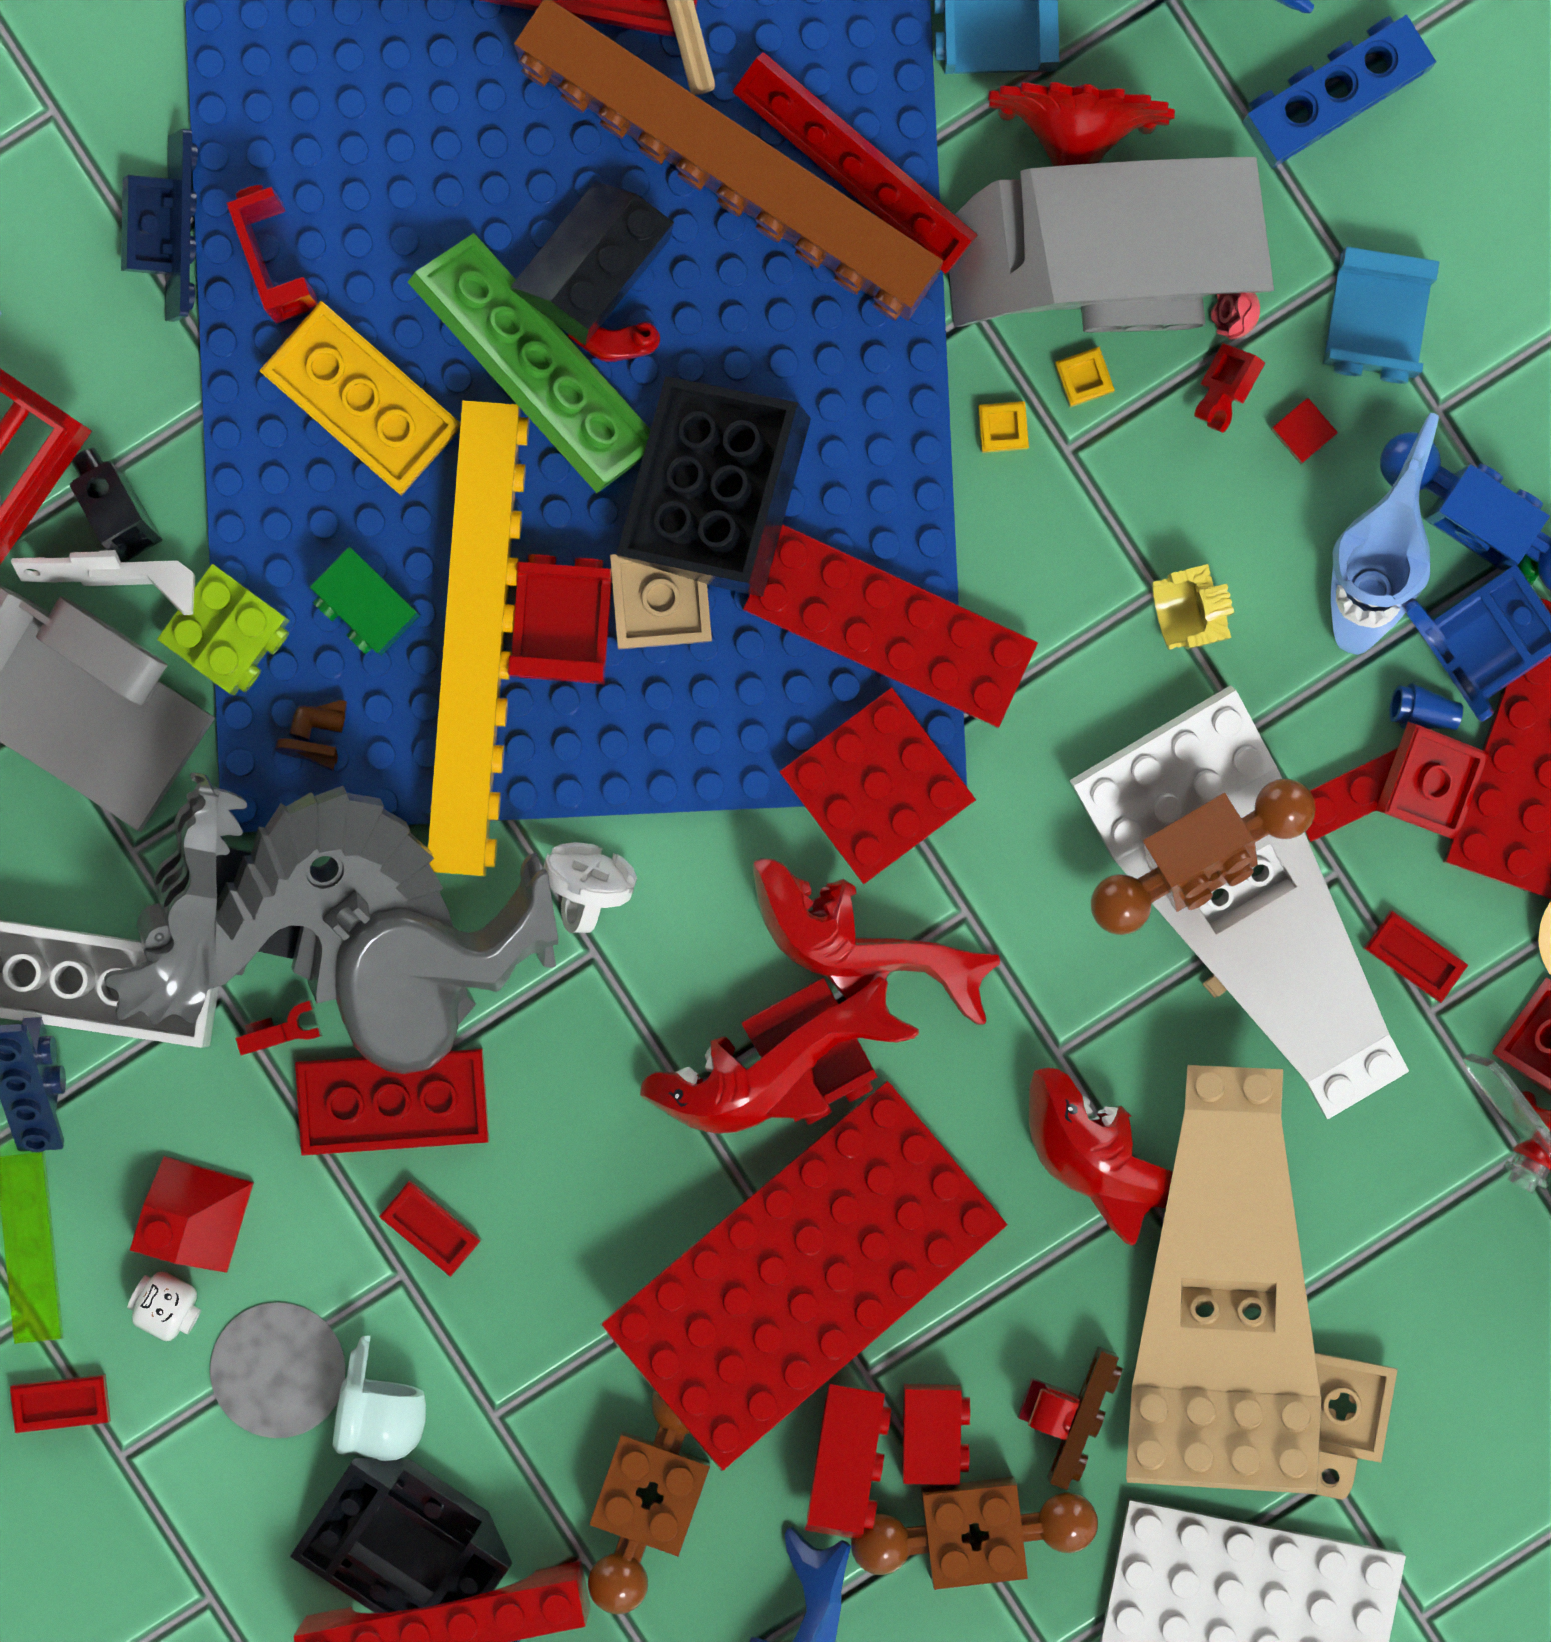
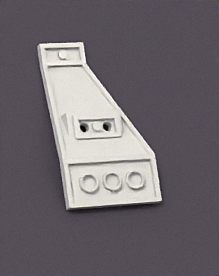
[1069,685,1409,1119]

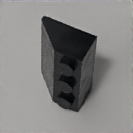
[510,181,674,346]

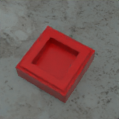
[1271,398,1338,465]

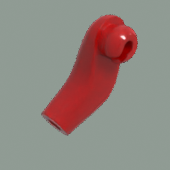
[568,322,660,362]

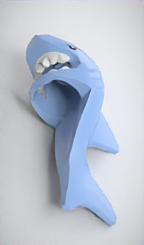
[1331,413,1439,655]

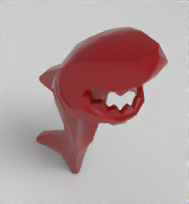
[753,858,1000,1025]

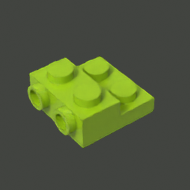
[157,564,290,696]

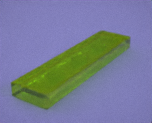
[0,1151,64,1344]

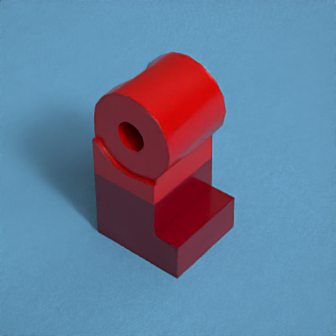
[1017,1378,1080,1440]

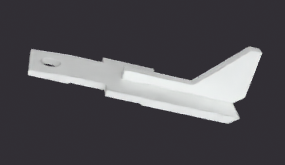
[11,550,195,615]

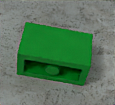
[310,547,421,656]

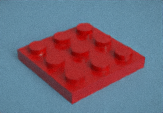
[779,687,976,885]

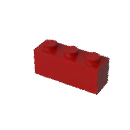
[805,1384,892,1538]

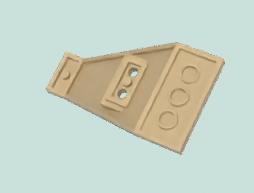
[1126,1065,1321,1494]

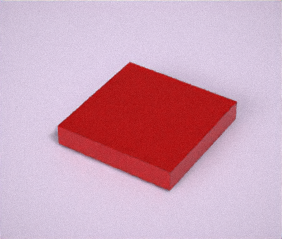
[1376,722,1489,839]

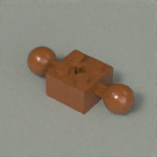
[1091,779,1316,935]
[588,1391,710,1614]
[851,1477,1098,1590]

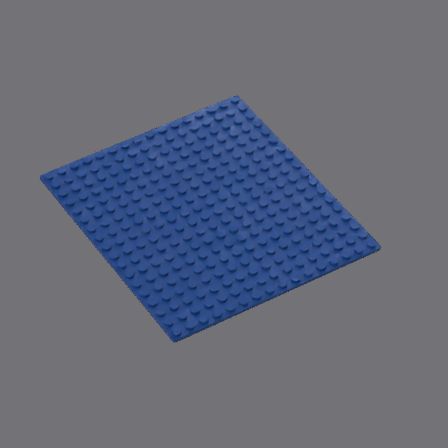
[185,0,967,832]

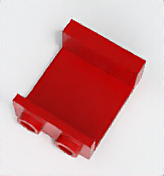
[227,185,318,324]
[741,977,878,1125]

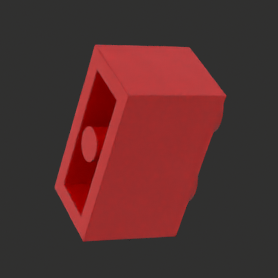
[902,1384,970,1485]

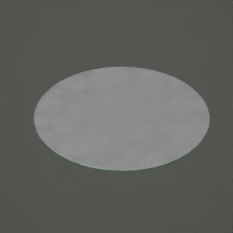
[210,1302,346,1438]

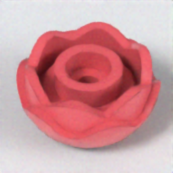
[1211,293,1260,340]

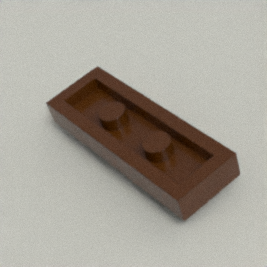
[1047,1346,1123,1490]

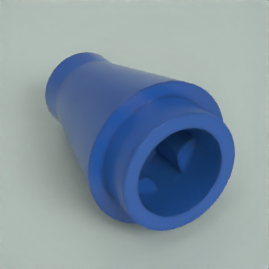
[1389,683,1463,730]

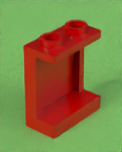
[508,554,612,684]

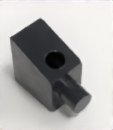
[69,448,163,562]

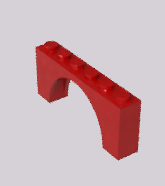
[293,1561,591,1642]

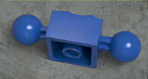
[1380,432,1551,591]

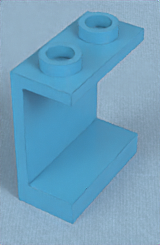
[934,0,1059,74]
[1323,247,1440,384]

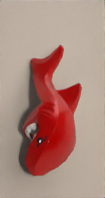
[640,976,919,1134]
[1029,1067,1173,1246]

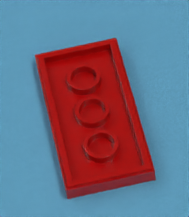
[295,1048,489,1156]

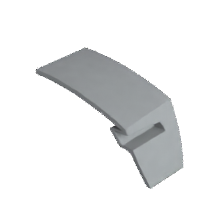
[949,157,1274,333]
[0,585,215,832]

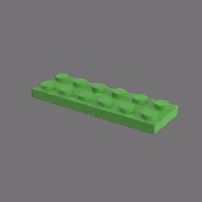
[407,233,651,493]

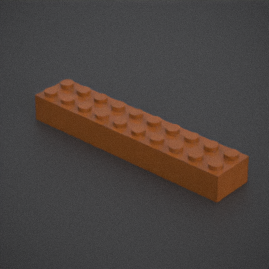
[514,0,943,321]

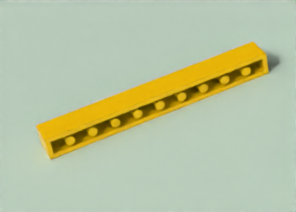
[428,400,529,876]

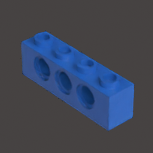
[1242,14,1437,169]

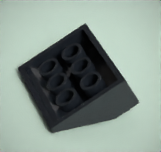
[616,376,811,597]

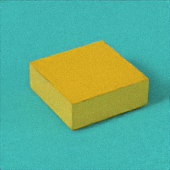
[1055,346,1115,407]
[978,401,1029,453]

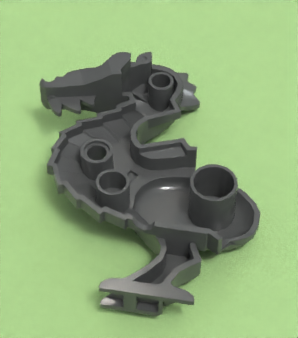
[104,772,558,1074]

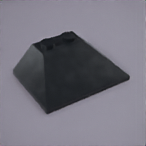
[290,1458,512,1613]

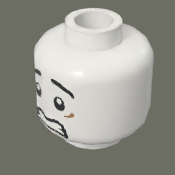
[127,1271,201,1341]

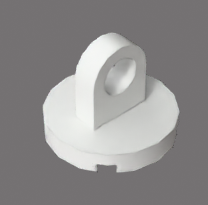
[543,842,637,933]

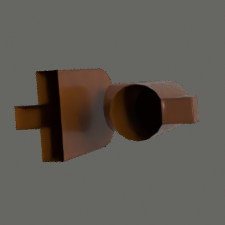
[275,700,347,771]

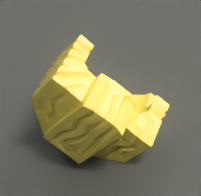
[1152,564,1234,650]

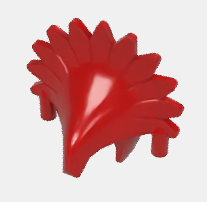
[988,82,1175,166]

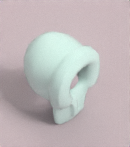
[332,1336,426,1461]

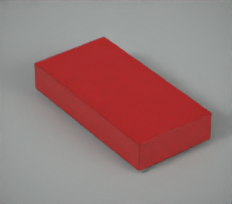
[1363,911,1468,1003]
[379,1180,481,1277]
[10,1374,111,1433]

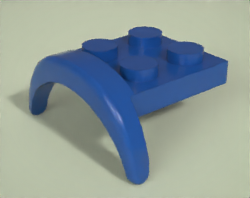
[1405,565,1551,722]

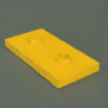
[259,301,461,496]

